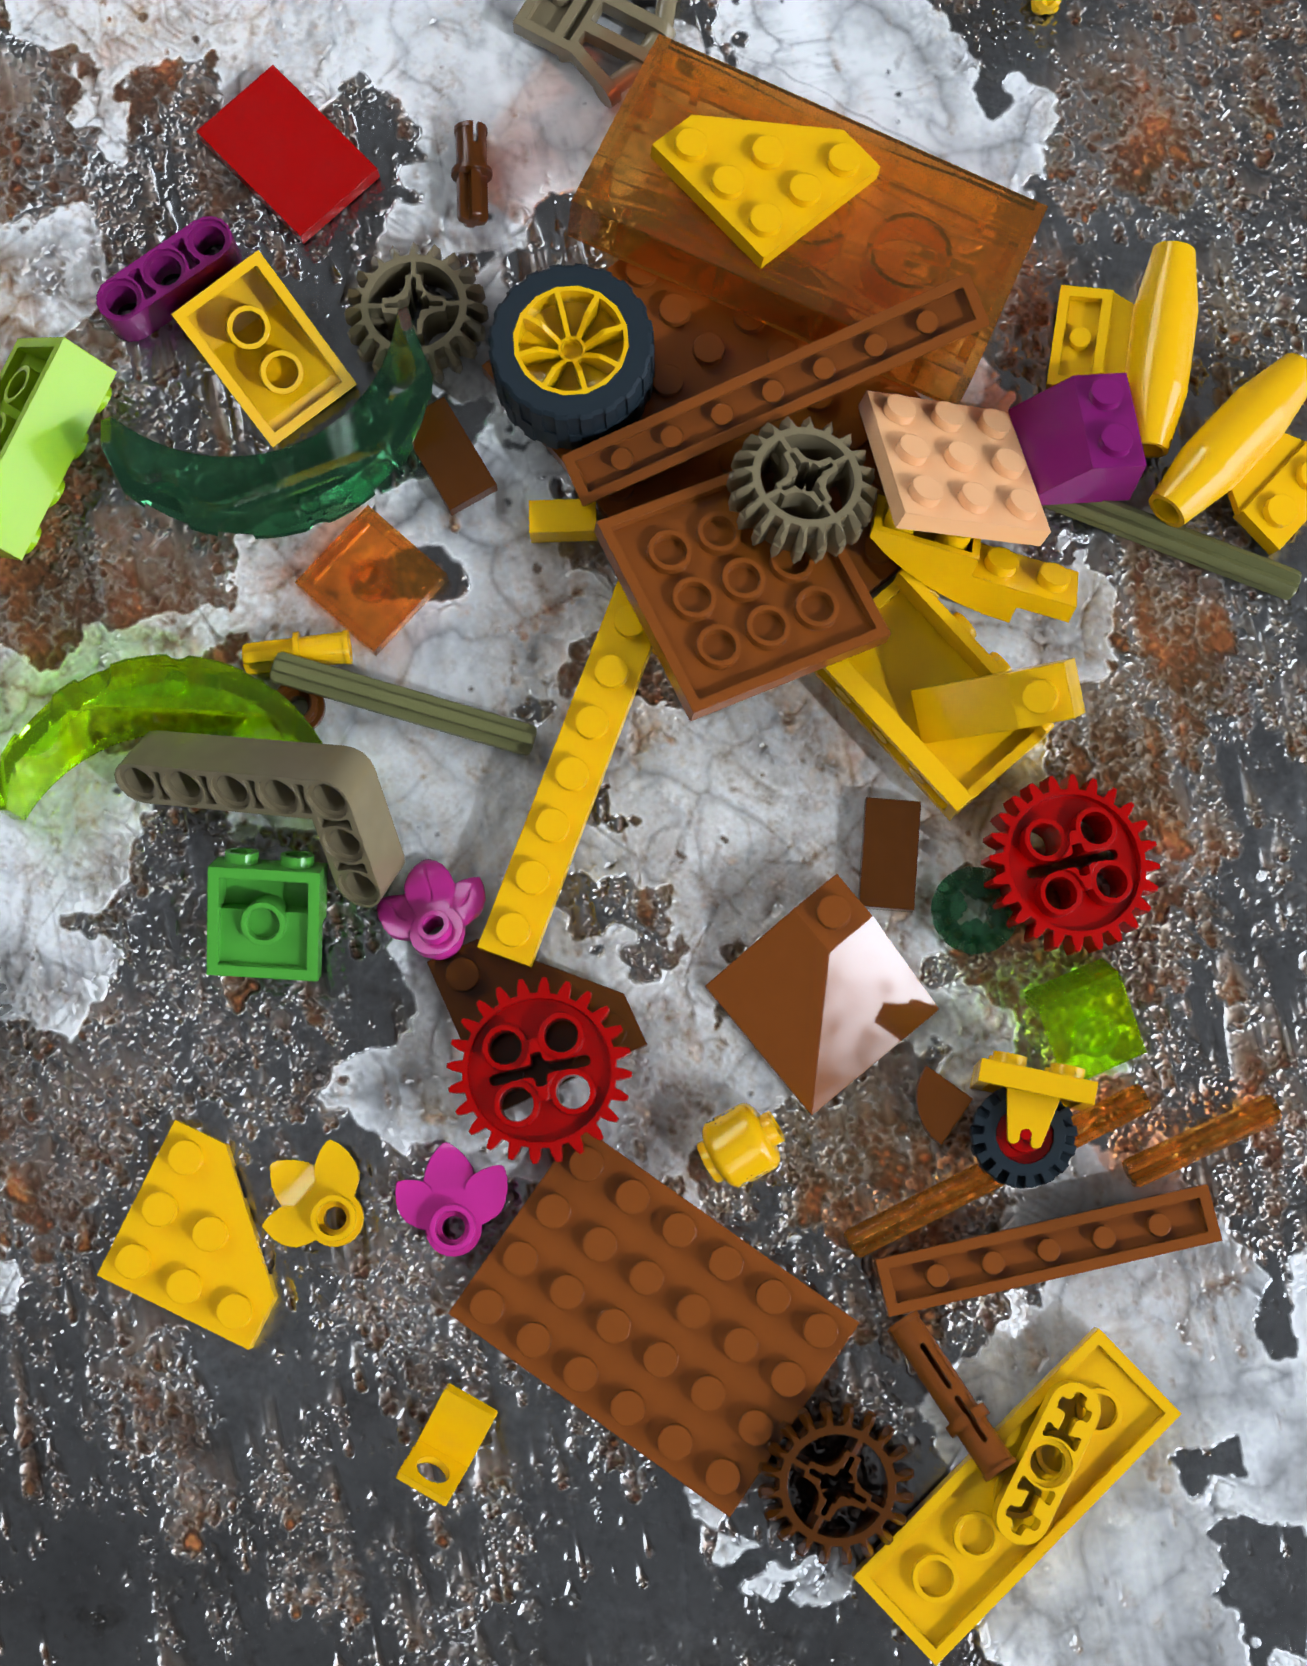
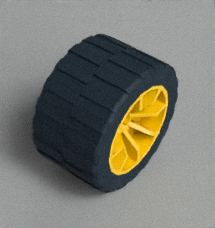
[488,263,655,451]

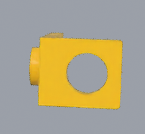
[395,1383,498,1506]

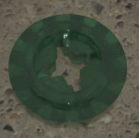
[931,865,1018,954]

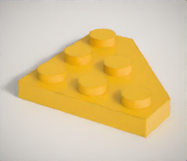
[650,114,881,269]
[97,1120,278,1350]

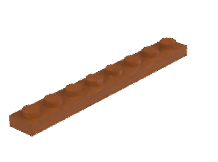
[561,272,991,507]

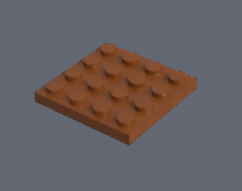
[594,467,891,722]

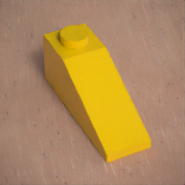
[911,657,1085,744]

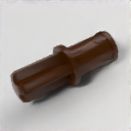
[451,120,493,228]

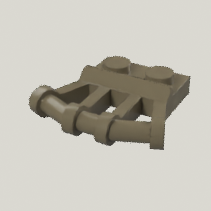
[513,0,681,108]

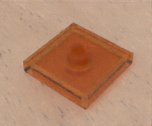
[295,505,448,656]

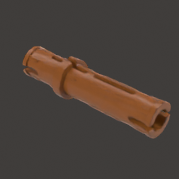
[887,1311,1017,1482]

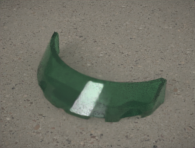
[101,306,433,539]

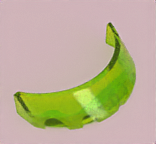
[0,654,323,820]

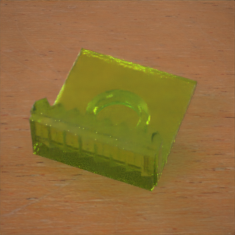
[1024,958,1147,1079]

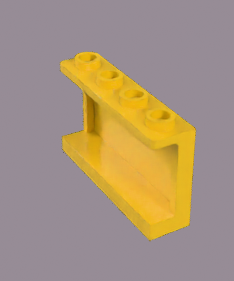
[814,569,1054,821]

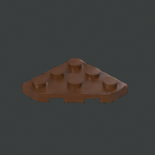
[427,939,647,1111]

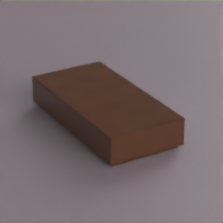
[398,397,498,516]
[858,797,921,913]

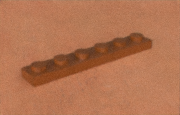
[873,1184,1223,1317]

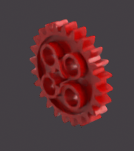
[981,774,1160,956]
[446,977,633,1164]

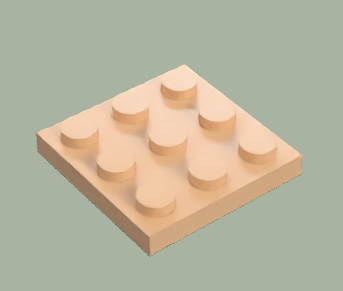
[858,390,1051,546]

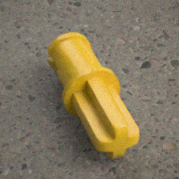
[242,630,353,675]

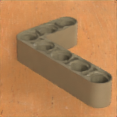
[114,730,405,907]

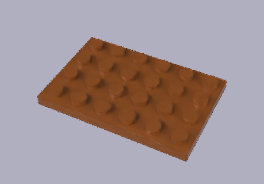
[448,1133,859,1517]

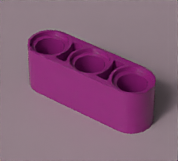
[96,216,242,342]

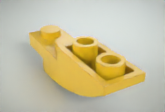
[869,494,1079,623]

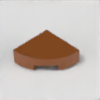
[916,1066,973,1145]

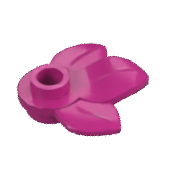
[377,859,486,960]
[395,1142,508,1257]

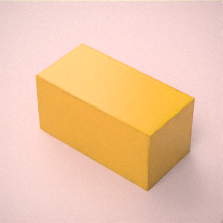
[529,499,598,543]

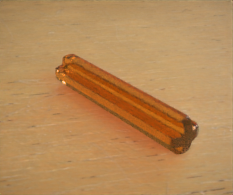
[1122,1094,1282,1187]

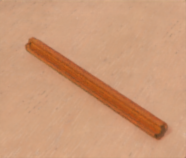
[844,1084,1152,1258]

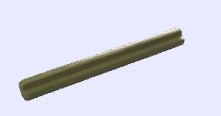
[1043,501,1302,600]
[270,652,537,756]

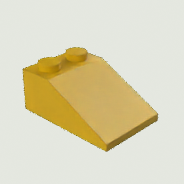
[170,250,357,448]

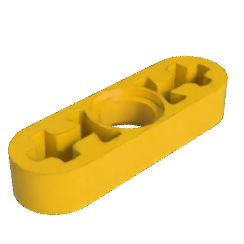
[992,1380,1101,1545]

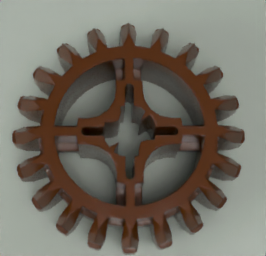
[757,1401,914,1565]

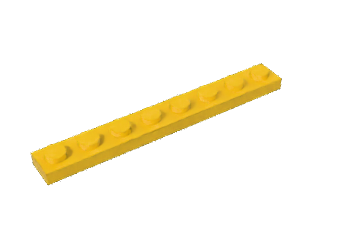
[477,580,652,968]

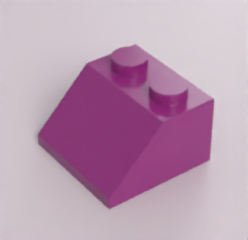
[1008,373,1147,505]

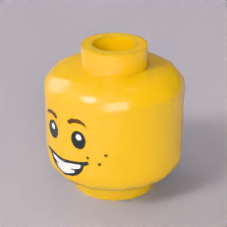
[697,1103,785,1188]

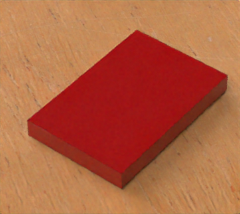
[196,65,380,245]

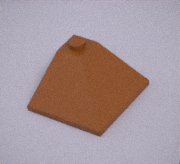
[705,874,939,1116]

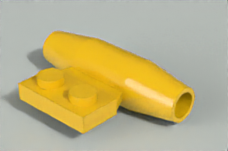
[1046,241,1199,458]
[1149,353,1307,555]

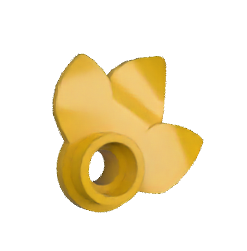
[262,1140,364,1248]

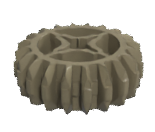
[344,242,489,388]
[726,416,877,564]

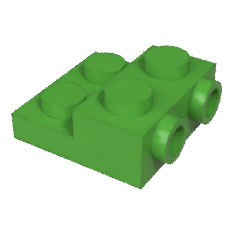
[207,847,328,981]

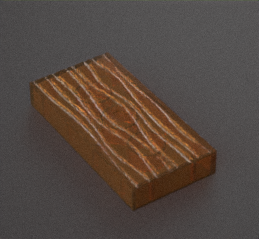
[567,34,1048,405]

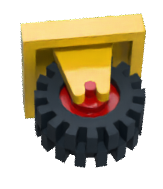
[969,1051,1099,1189]

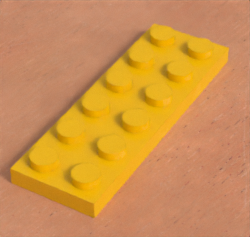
[851,1327,1182,1666]

